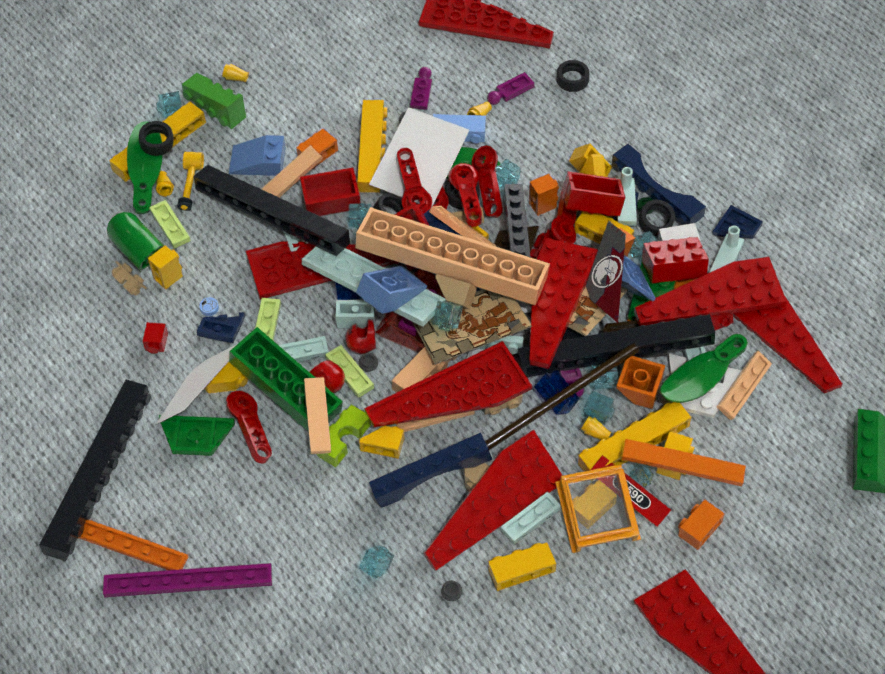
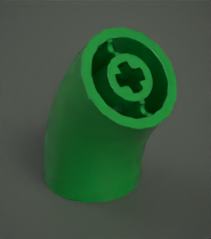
[107,212,164,271]

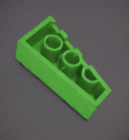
[182,73,246,129]

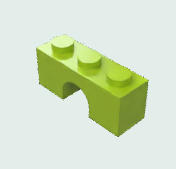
[317,404,371,468]

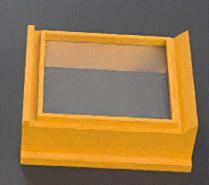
[555,464,641,553]

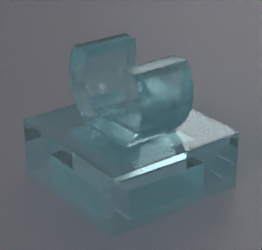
[630,463,654,487]

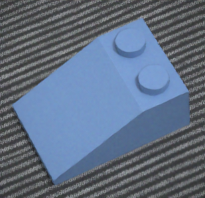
[229,135,286,176]
[621,255,656,301]
[356,266,427,314]

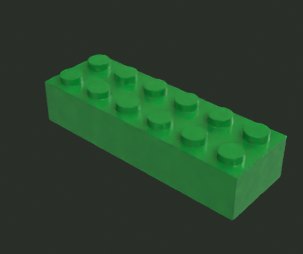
[229,327,343,431]

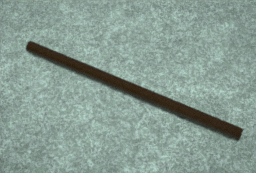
[485,343,639,450]

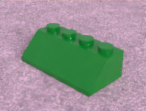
[853,409,885,493]

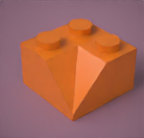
[616,356,666,409]

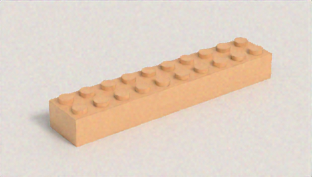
[356,207,550,305]

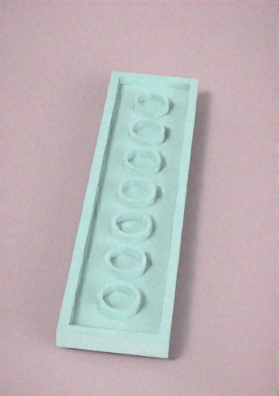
[302,247,446,327]

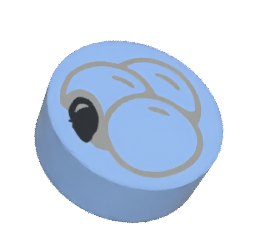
[199,297,219,316]

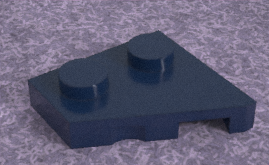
[712,205,763,239]
[197,312,245,343]

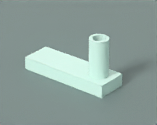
[617,167,637,226]
[709,226,744,273]

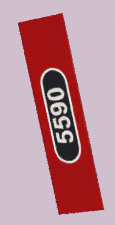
[591,455,671,527]

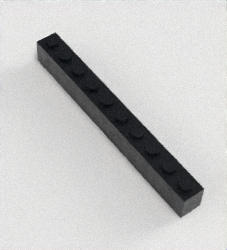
[193,165,350,256]
[518,314,715,377]
[39,379,151,561]

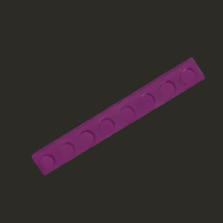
[103,563,272,598]

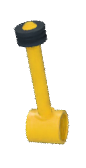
[177,152,204,211]

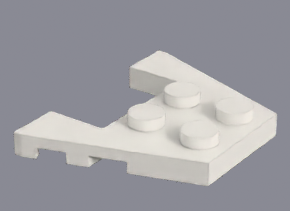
[669,354,742,418]

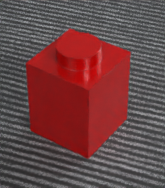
[142,322,168,354]

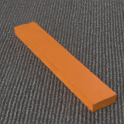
[622,439,746,487]
[78,519,189,570]

